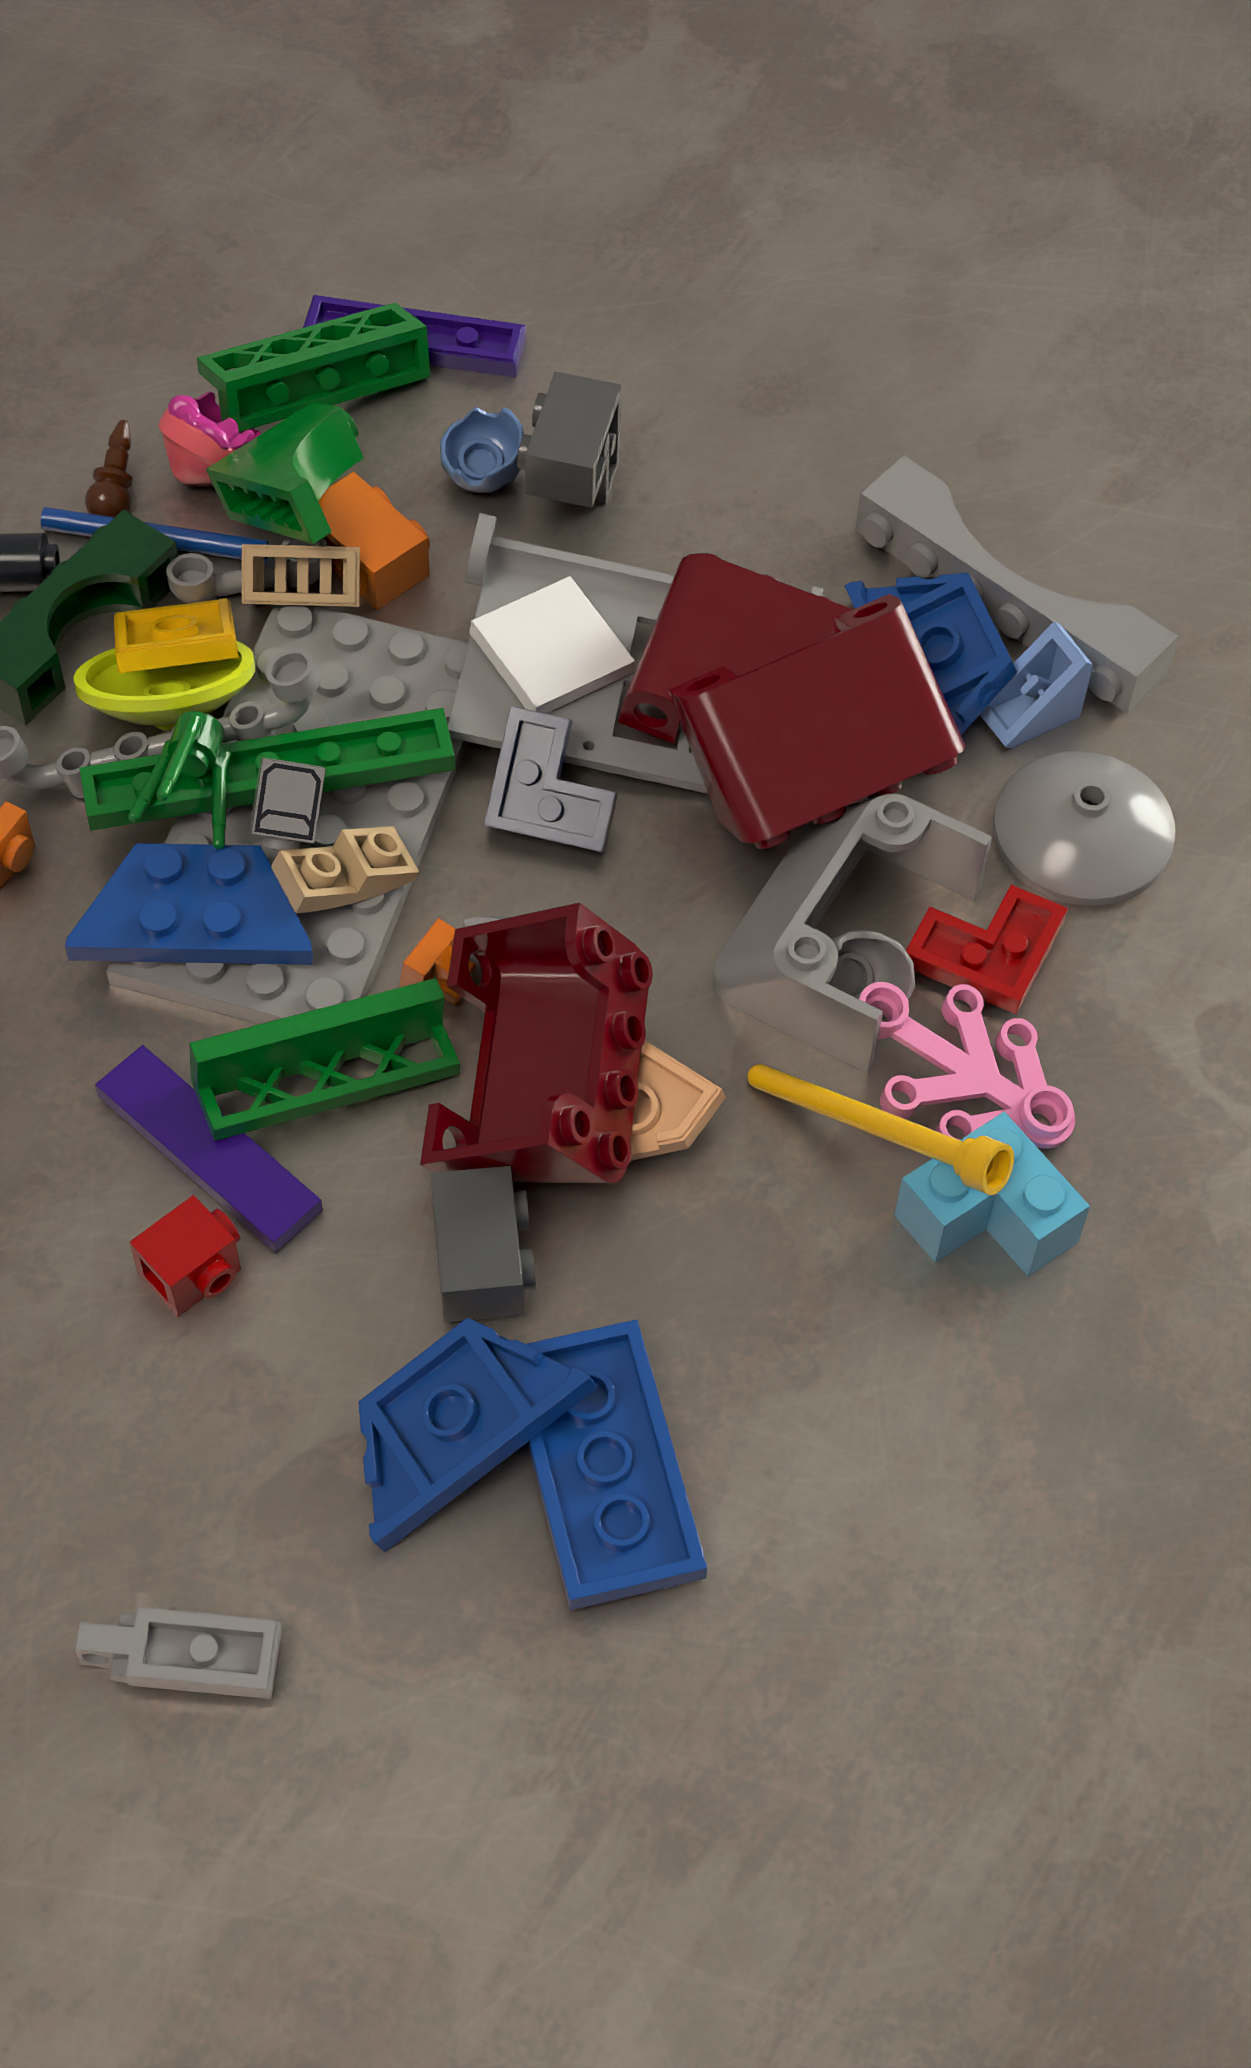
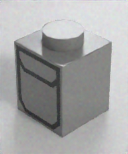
[250,757,325,850]

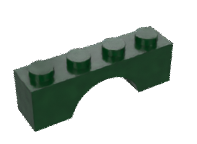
[0,510,178,726]

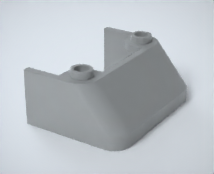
[713,794,992,1074]

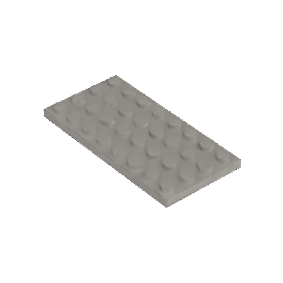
[106,605,469,1024]

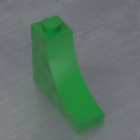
[206,401,364,544]

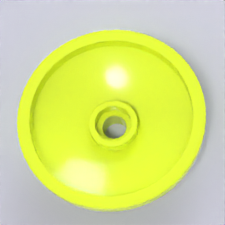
[74,641,255,730]

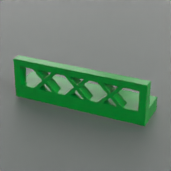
[196,302,430,432]
[189,978,460,1141]

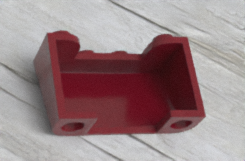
[618,553,853,744]
[668,594,966,849]
[420,902,653,1184]

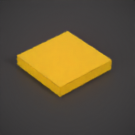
[114,598,239,673]

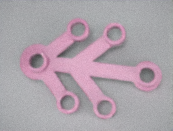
[859,982,1075,1149]

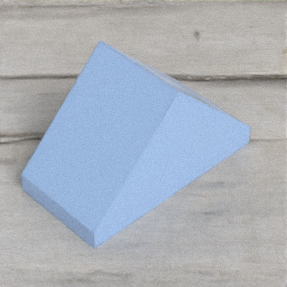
[980,622,1093,749]

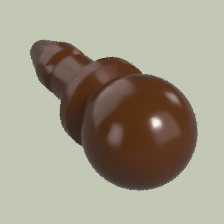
[85,420,133,517]

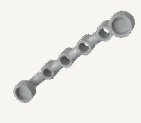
[0,649,321,798]

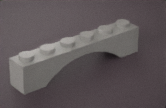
[855,455,1179,714]

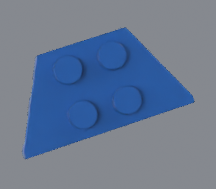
[844,573,1017,735]
[65,843,313,965]
[358,1318,598,1552]

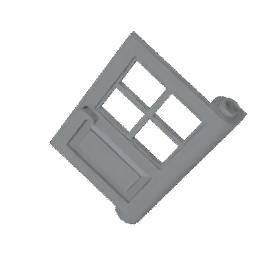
[448,513,824,794]

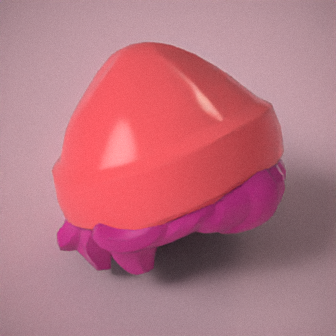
[158,391,261,487]

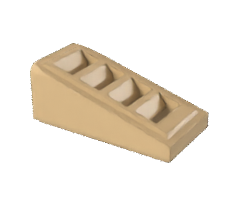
[242,544,360,607]

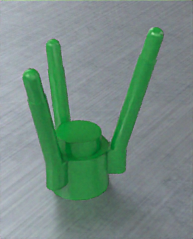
[128,711,231,850]

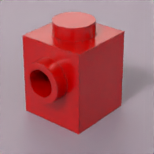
[129,1195,241,1317]

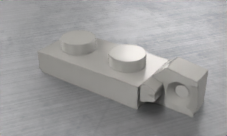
[75,1607,281,1699]

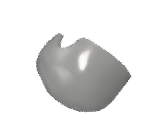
[828,930,915,1020]

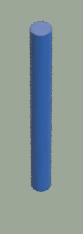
[41,507,269,563]

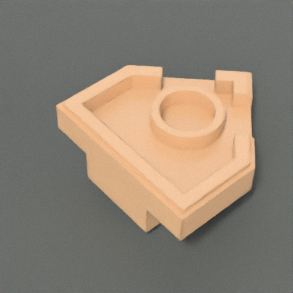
[630,1041,727,1161]

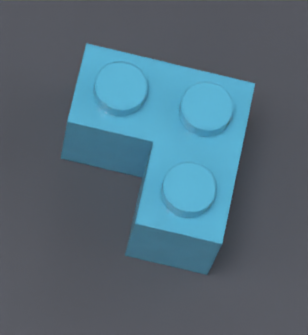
[894,1111,1090,1277]

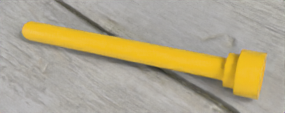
[747,1064,1014,1195]

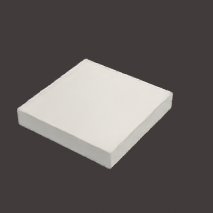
[469,576,635,714]

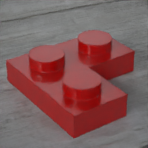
[905,885,1068,1015]

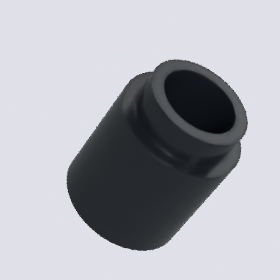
[0,533,61,592]

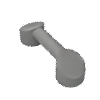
[166,537,327,603]

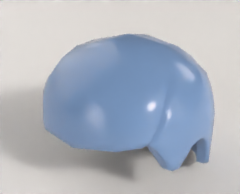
[440,407,524,493]

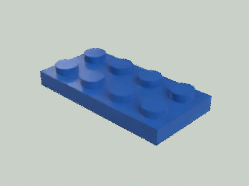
[527,1319,708,1610]

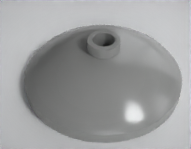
[993,751,1175,906]

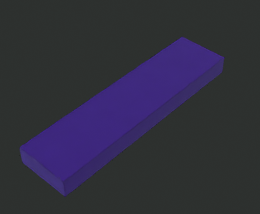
[303,295,526,378]
[95,1045,323,1253]

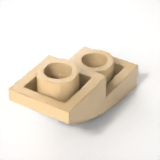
[271,826,419,914]

